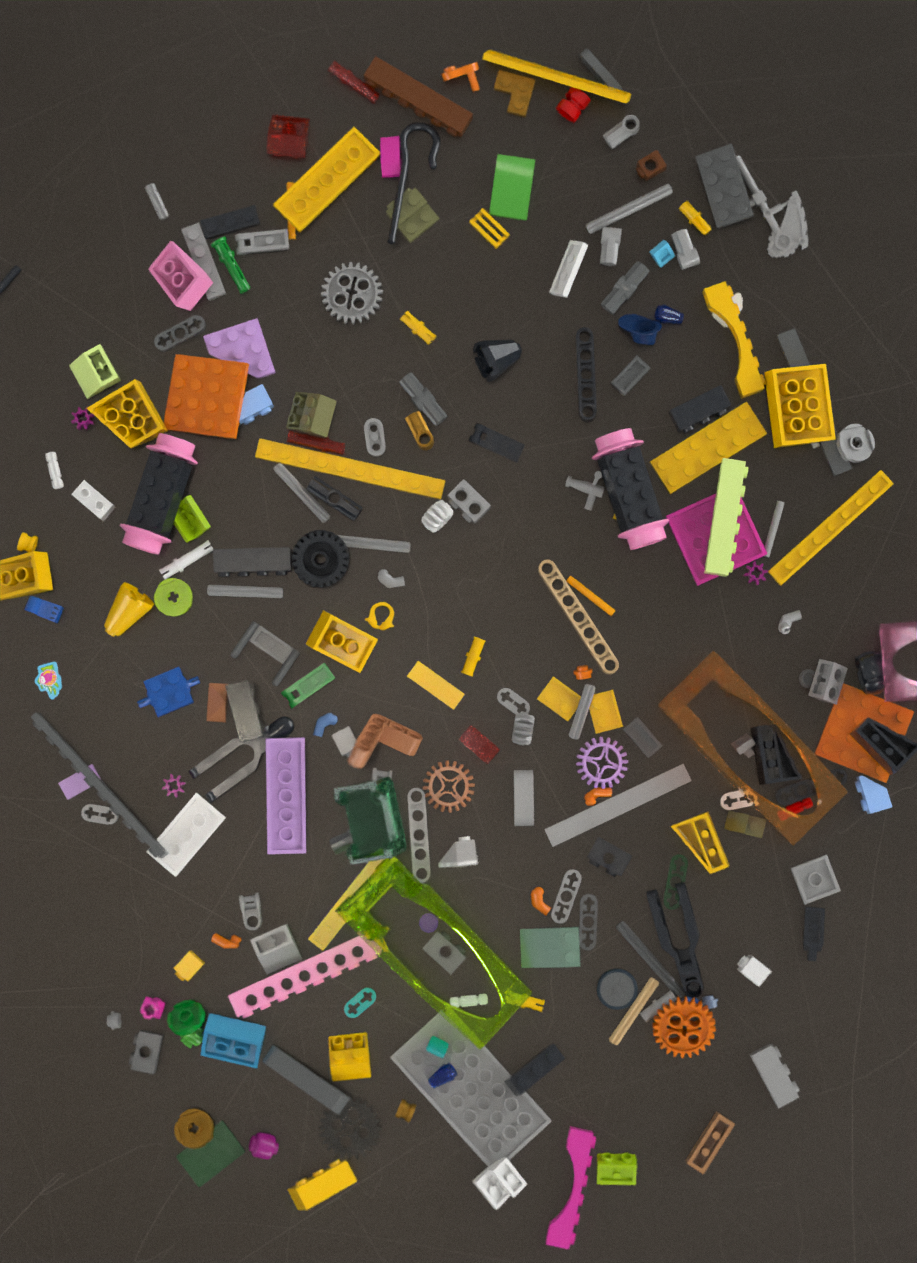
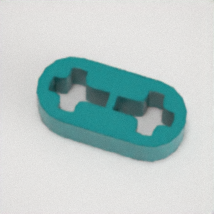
[344,987,376,1018]

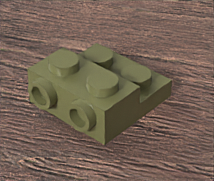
[386,188,439,243]

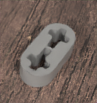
[497,688,530,715]
[81,804,119,825]

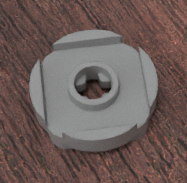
[836,424,875,463]

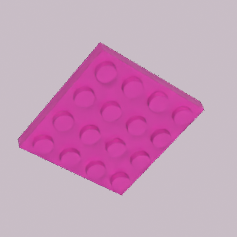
[666,494,767,586]

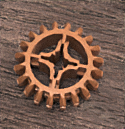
[423,760,475,813]

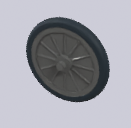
[597,969,638,1010]

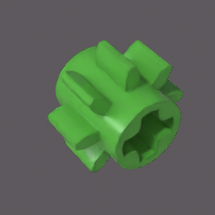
[180,1027,204,1048]

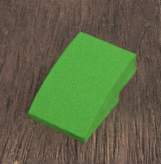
[489,154,535,220]

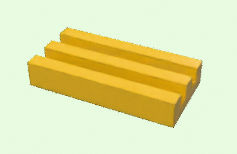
[469,208,510,249]

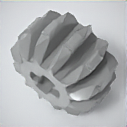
[512,713,535,745]

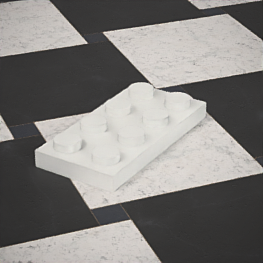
[147,793,226,877]

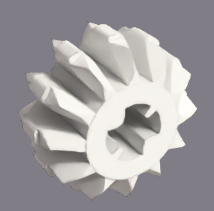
[421,500,453,533]

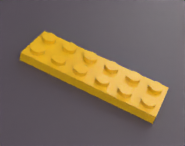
[273,127,381,232]
[650,402,767,494]

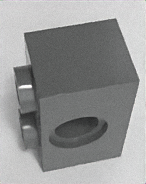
[422,931,467,975]
[129,1029,164,1074]

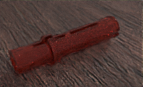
[328,61,381,104]
[287,430,345,455]

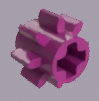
[71,407,95,430]
[743,561,768,586]
[162,774,186,798]

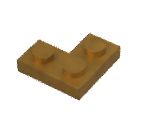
[494,70,535,117]

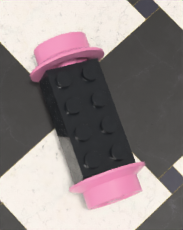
[592,428,669,550]
[120,433,198,555]

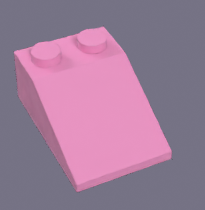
[149,241,213,311]

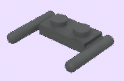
[230,621,300,686]

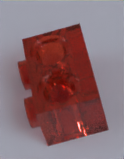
[458,725,500,765]

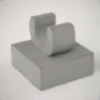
[731,733,755,758]

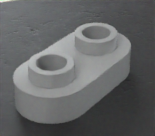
[364,418,386,457]

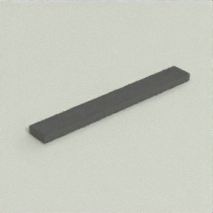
[777,328,852,476]

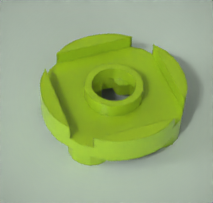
[154,578,193,617]

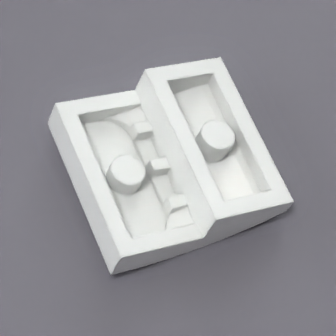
[472,1157,527,1210]

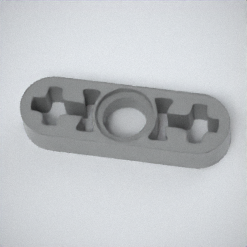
[551,869,582,924]

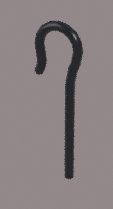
[387,122,440,244]

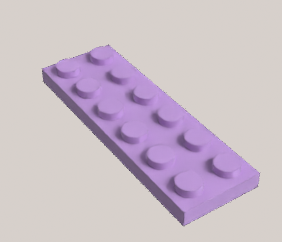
[266,737,306,854]

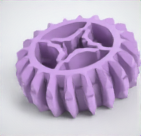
[576,737,628,789]

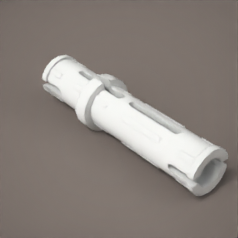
[159,540,213,580]

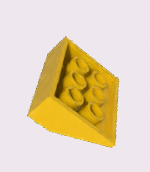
[764,364,836,448]

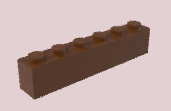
[364,56,473,137]

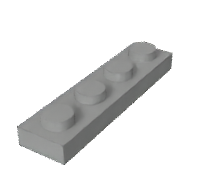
[181,223,226,300]

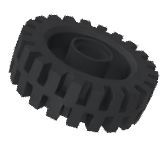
[292,530,349,588]

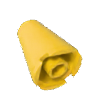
[104,582,154,637]

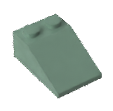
[520,926,580,968]

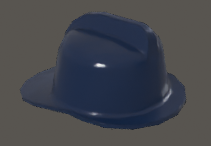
[618,314,662,345]

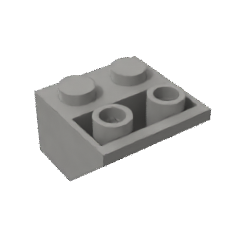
[250,923,303,974]

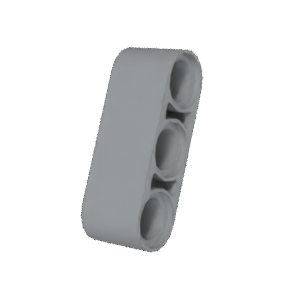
[514,770,534,826]

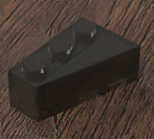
[225,680,266,743]

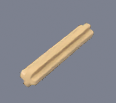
[609,977,659,1045]

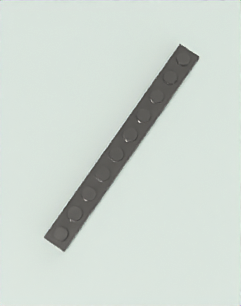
[31,712,168,858]

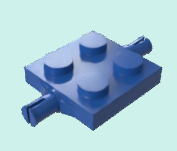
[137,667,200,717]

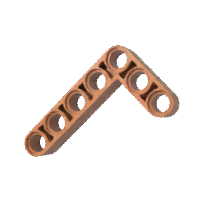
[348,714,423,768]

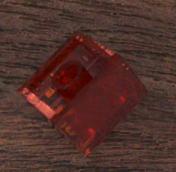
[267,115,310,158]

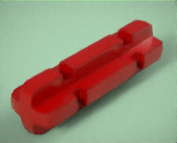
[776,797,813,820]

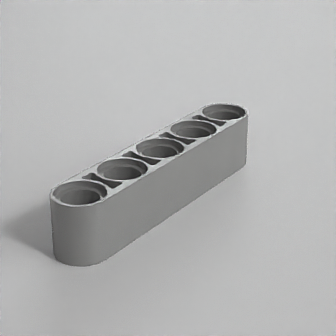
[408,788,431,883]

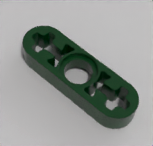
[663,854,688,910]

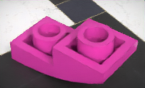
[381,136,401,178]

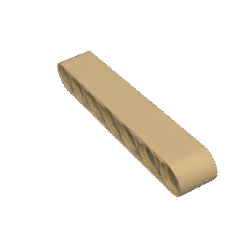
[538,560,619,674]

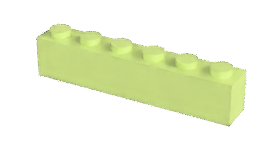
[704,458,748,577]

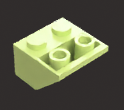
[69,344,121,399]

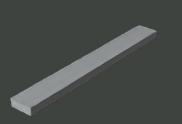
[544,764,692,847]

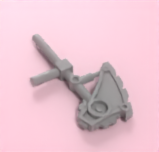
[736,155,808,258]

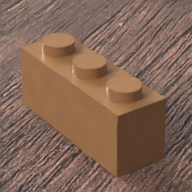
[685,1111,735,1174]

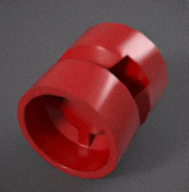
[556,87,591,123]

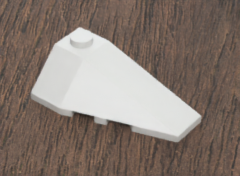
[438,836,478,867]

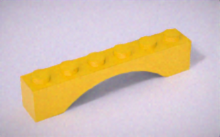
[702,281,766,399]

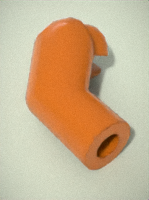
[584,787,612,806]
[531,887,551,916]
[211,933,241,948]

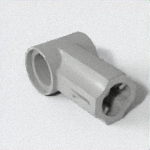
[603,115,639,149]
[600,227,622,266]
[671,229,700,270]

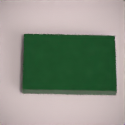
[176,1120,246,1188]

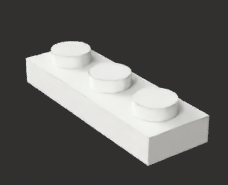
[549,240,588,297]

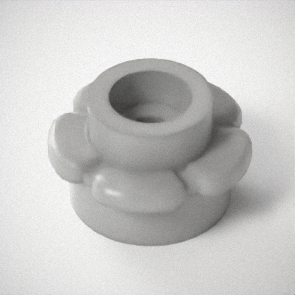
[107,1011,121,1030]

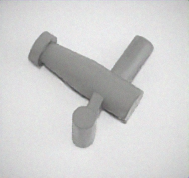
[565,471,605,511]

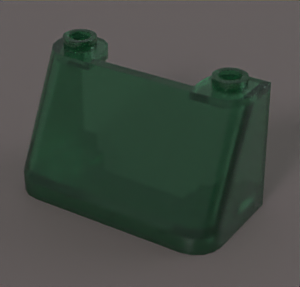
[334,777,406,865]

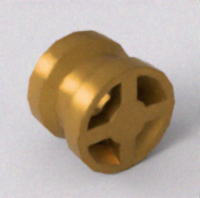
[395,1099,417,1123]

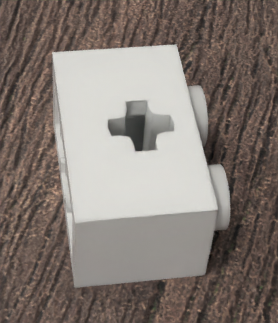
[72,480,116,522]
[737,955,771,986]

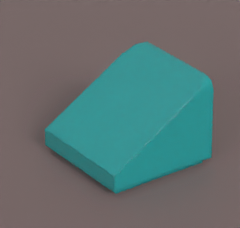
[426,1036,449,1058]

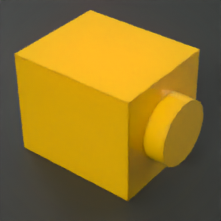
[173,950,205,981]

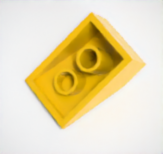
[0,551,53,600]
[306,610,378,673]

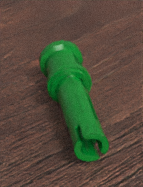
[211,237,251,294]

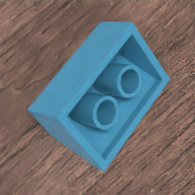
[201,1013,266,1068]

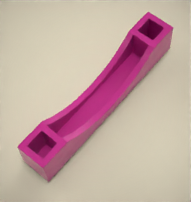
[545,1126,596,1249]

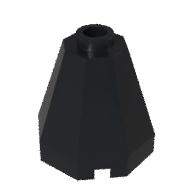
[473,340,522,382]

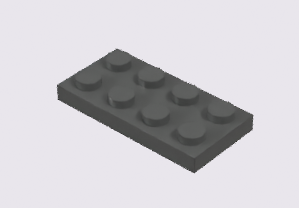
[695,144,754,229]

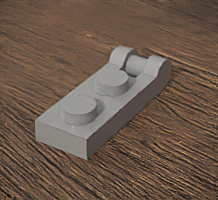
[235,229,290,255]

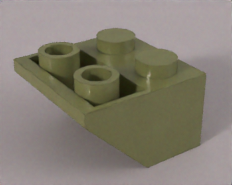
[286,392,337,438]

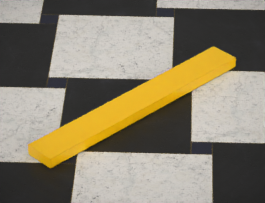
[483,50,631,103]
[768,470,894,586]

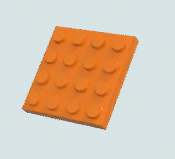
[164,354,249,439]
[814,683,914,783]

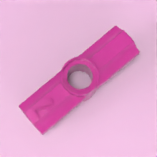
[140,997,165,1019]

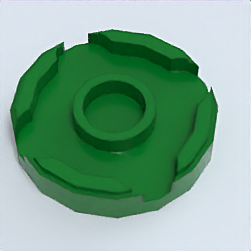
[167,1000,205,1036]

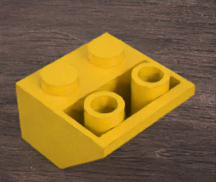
[328,1032,371,1081]

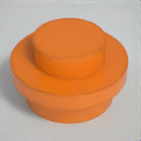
[573,665,593,680]

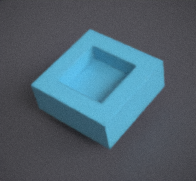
[649,240,675,267]

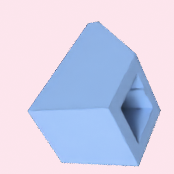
[239,384,274,425]
[855,776,892,814]

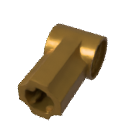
[405,411,434,450]

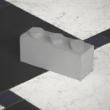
[750,1044,800,1108]

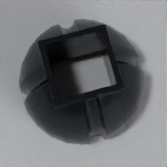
[855,651,895,695]

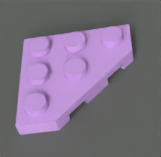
[203,318,276,379]

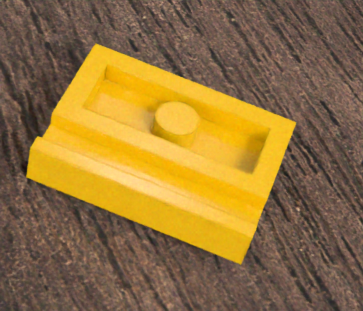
[537,676,581,722]
[589,690,623,734]

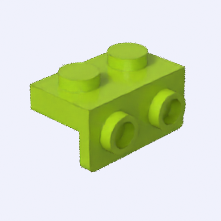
[174,495,211,543]

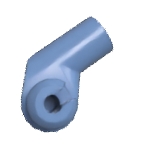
[313,713,338,737]

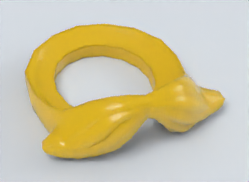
[365,602,394,630]

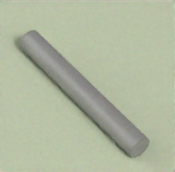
[764,501,784,558]

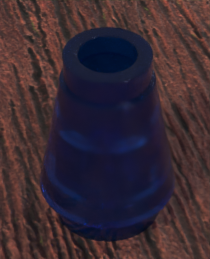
[654,304,684,324]
[428,1062,458,1089]

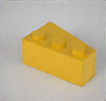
[671,811,729,874]
[287,1159,357,1210]

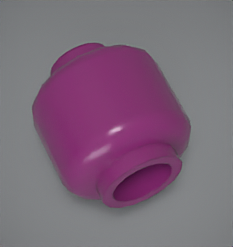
[248,1132,279,1160]

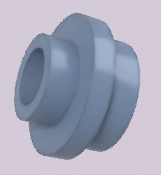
[702,995,718,1009]

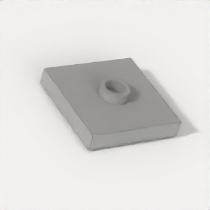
[790,855,841,905]

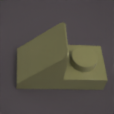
[724,810,766,838]

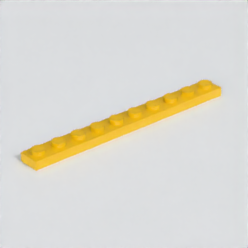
[255,438,445,500]

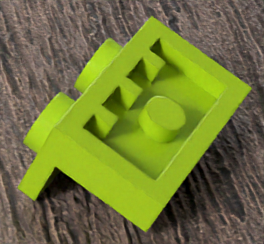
[597,1153,637,1185]

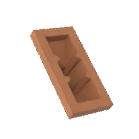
[207,683,229,722]

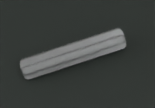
[569,684,596,740]

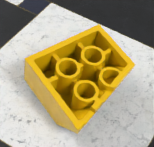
[86,379,168,448]

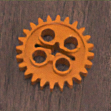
[652,996,716,1058]

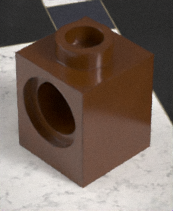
[636,150,667,181]

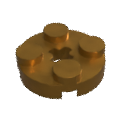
[174,1109,214,1149]

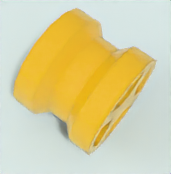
[17,532,38,553]

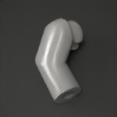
[378,569,405,588]
[778,610,802,634]

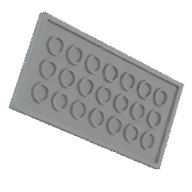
[390,1004,552,1167]

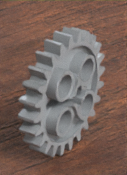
[321,262,383,325]

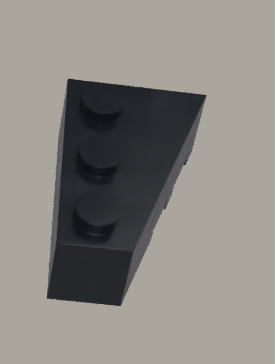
[850,717,917,775]
[751,724,803,785]

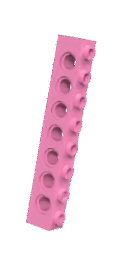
[228,931,380,1018]

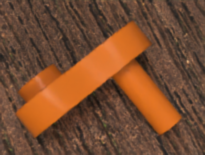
[441,62,480,92]

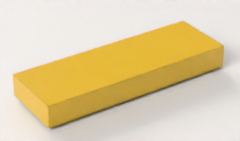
[407,661,465,710]

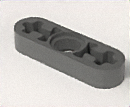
[579,49,622,90]
[154,315,206,352]
[579,894,598,950]

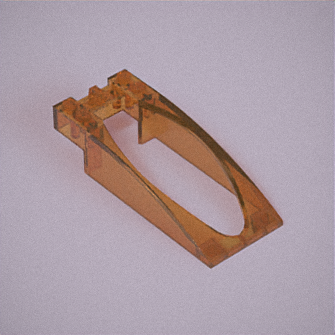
[658,650,848,846]

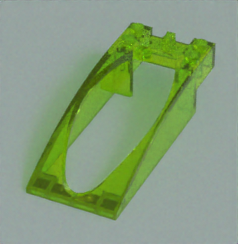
[335,855,532,1050]

